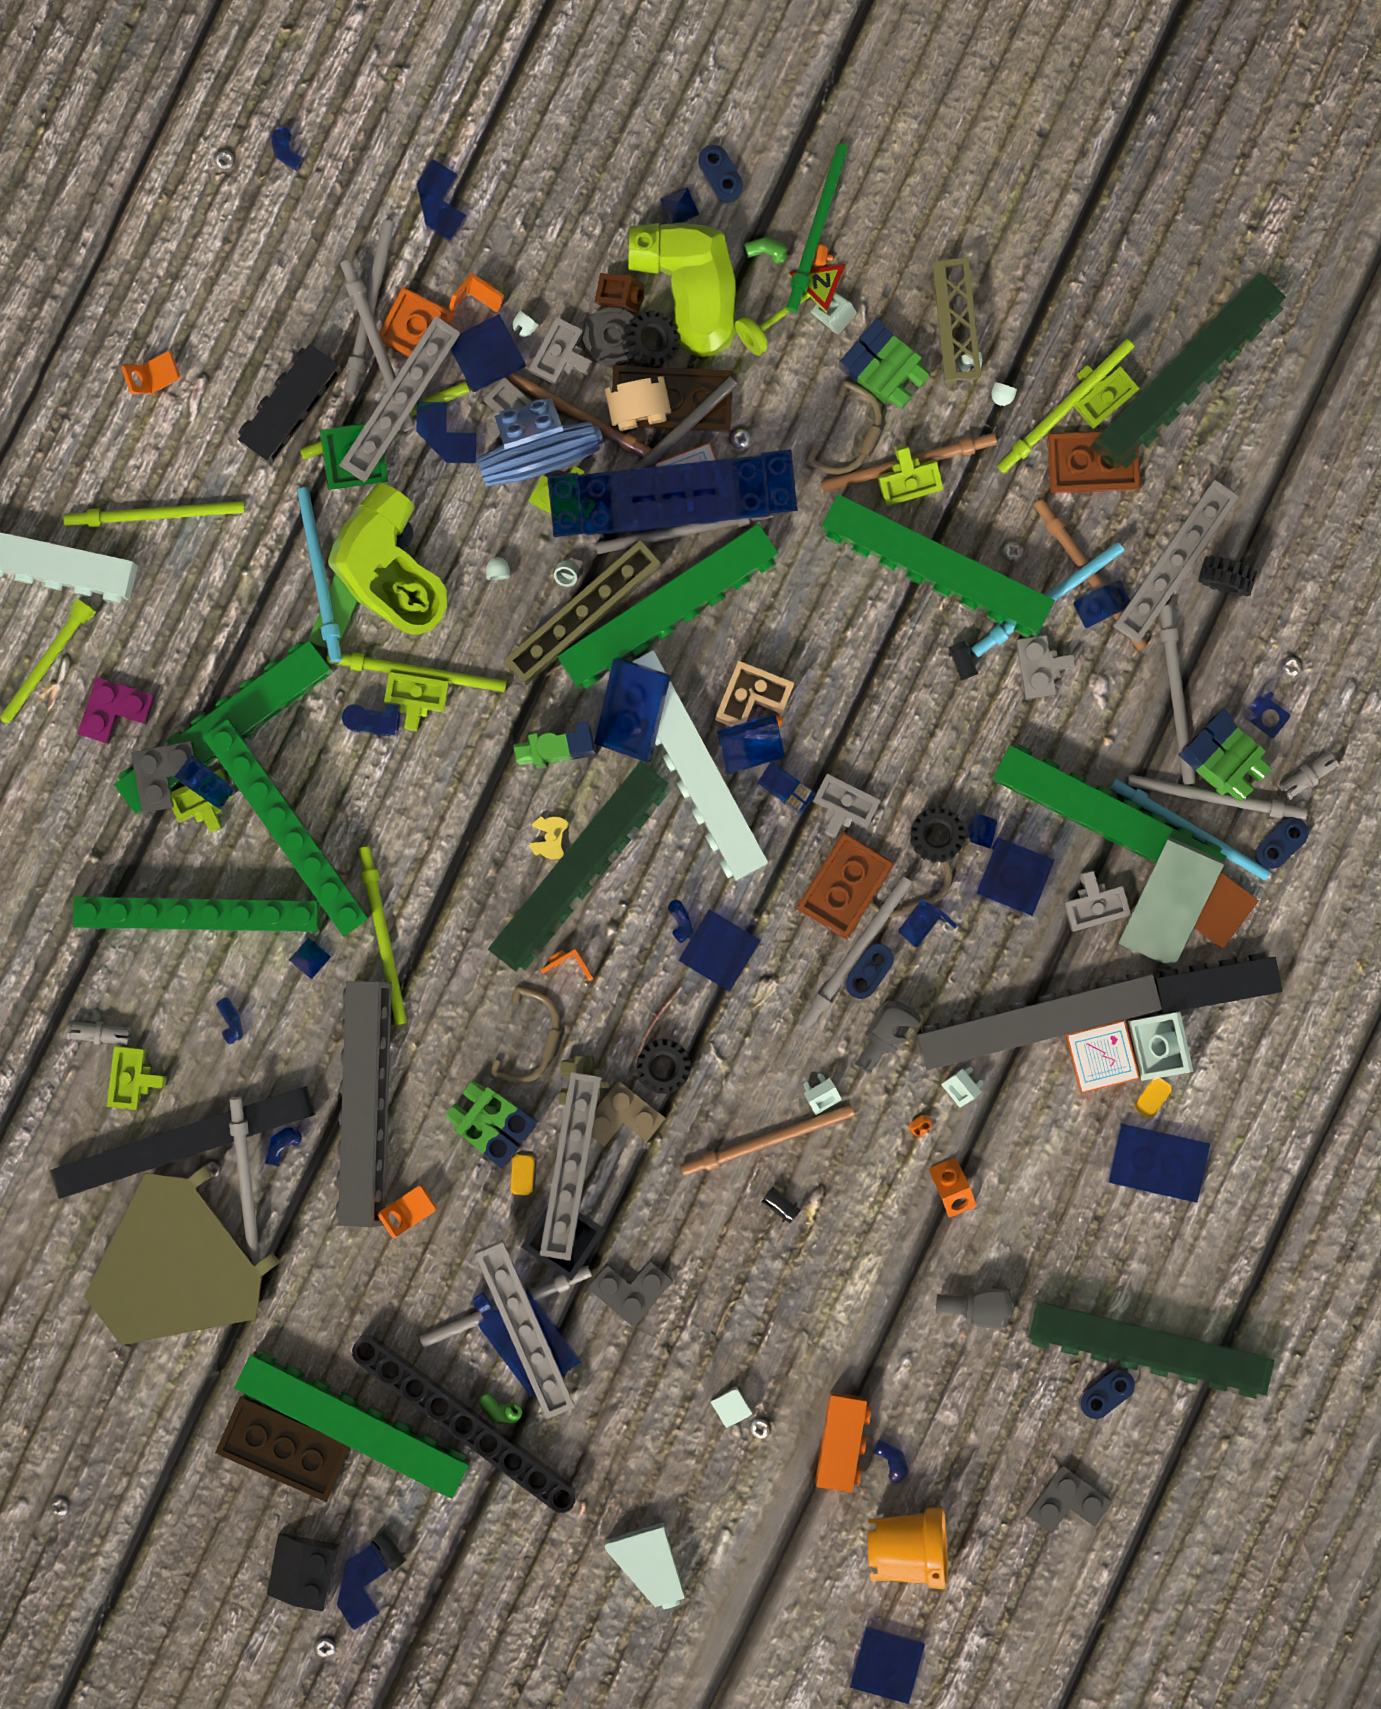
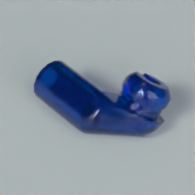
[271,127,304,171]
[668,900,693,943]
[265,1127,302,1166]
[872,1439,909,1483]

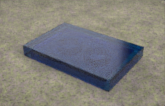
[594,657,671,763]
[1107,1123,1210,1203]

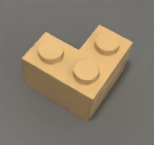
[715,661,794,731]

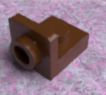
[594,273,645,313]

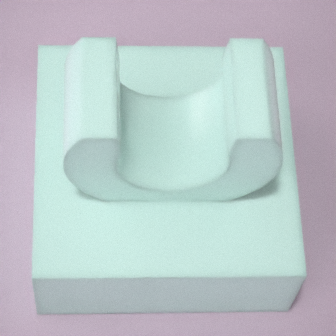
[941,1067,983,1108]
[803,1074,842,1115]

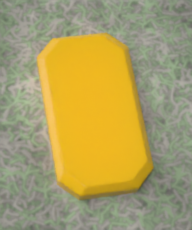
[1135,1078,1172,1118]
[510,1153,535,1195]

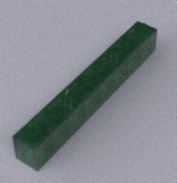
[1090,272,1286,472]
[488,761,669,972]
[1025,1300,1275,1399]

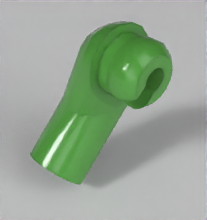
[744,237,788,264]
[477,1392,522,1424]

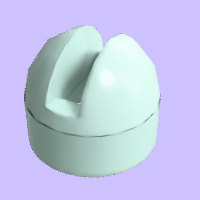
[512,310,539,337]
[958,352,982,372]
[991,382,1017,406]
[486,557,510,580]
[554,560,579,587]

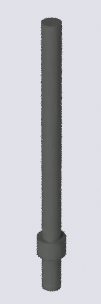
[599,376,738,508]

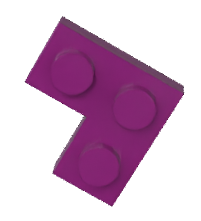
[77,677,155,744]

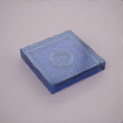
[450,314,526,393]
[717,714,785,774]
[678,909,761,992]
[849,1626,925,1704]

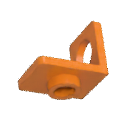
[448,272,504,312]
[121,351,181,394]
[540,949,594,981]
[929,1158,976,1217]
[377,1185,437,1238]

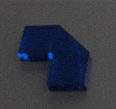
[416,159,467,242]
[416,401,477,464]
[337,1545,389,1631]

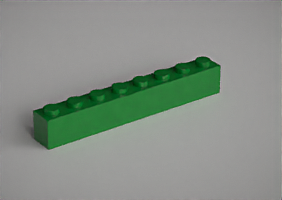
[821,494,1055,638]
[557,524,778,690]
[113,641,334,815]
[202,718,369,937]
[991,744,1227,864]
[73,897,321,933]
[234,1351,471,1499]

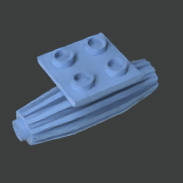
[476,398,604,486]

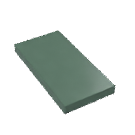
[1118,836,1225,968]

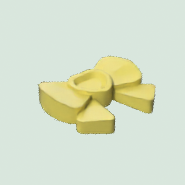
[529,817,569,860]

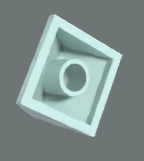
[1128,1012,1193,1081]

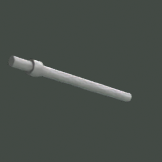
[344,220,395,396]
[340,259,415,431]
[595,505,773,554]
[1160,605,1196,785]
[1127,774,1308,820]
[799,876,913,1031]
[229,1097,261,1265]
[420,1265,592,1348]

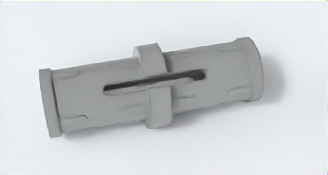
[1278,751,1339,801]
[67,1020,131,1046]

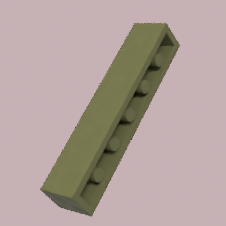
[504,540,661,686]

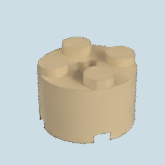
[605,376,671,431]

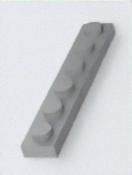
[339,316,460,482]
[1113,479,1239,643]
[540,1072,601,1260]
[475,1240,575,1419]

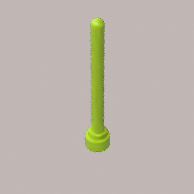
[1,598,97,723]

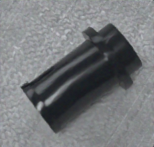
[948,641,979,681]
[761,1187,801,1224]
[370,1531,407,1572]

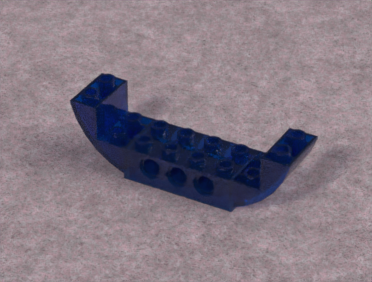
[547,449,798,537]

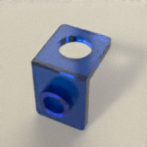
[1073,580,1130,628]
[1245,691,1290,738]
[898,899,958,947]

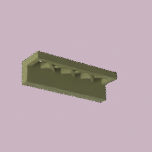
[933,257,981,386]

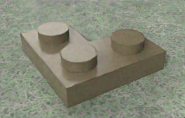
[591,1080,666,1147]

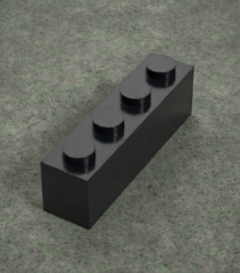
[238,344,342,466]
[1154,952,1283,1014]

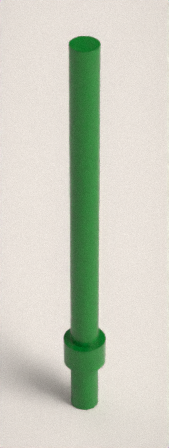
[786,143,848,313]

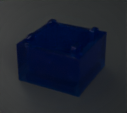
[973,837,1055,917]

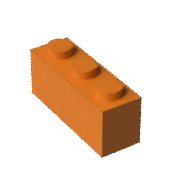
[815,1392,871,1493]

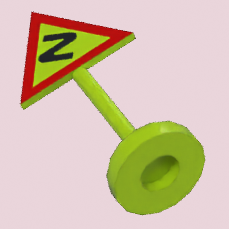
[735,264,846,356]

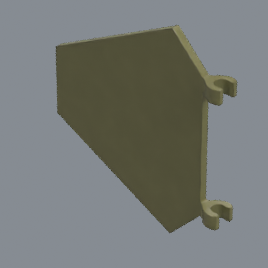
[84,1165,280,1345]

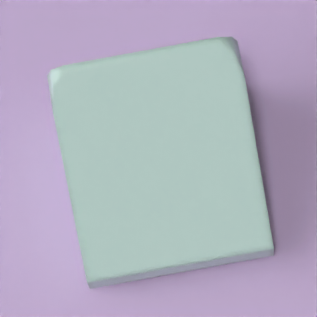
[811,292,857,334]
[710,1386,752,1428]

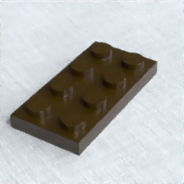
[610,365,733,432]
[215,1395,351,1502]

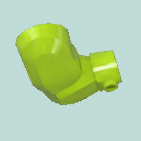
[629,223,736,357]
[328,482,447,635]

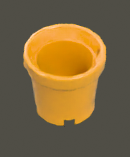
[868,1506,948,1589]

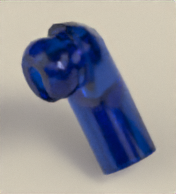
[216,997,244,1044]

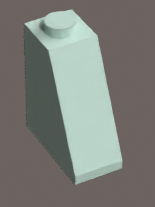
[604,1522,684,1609]

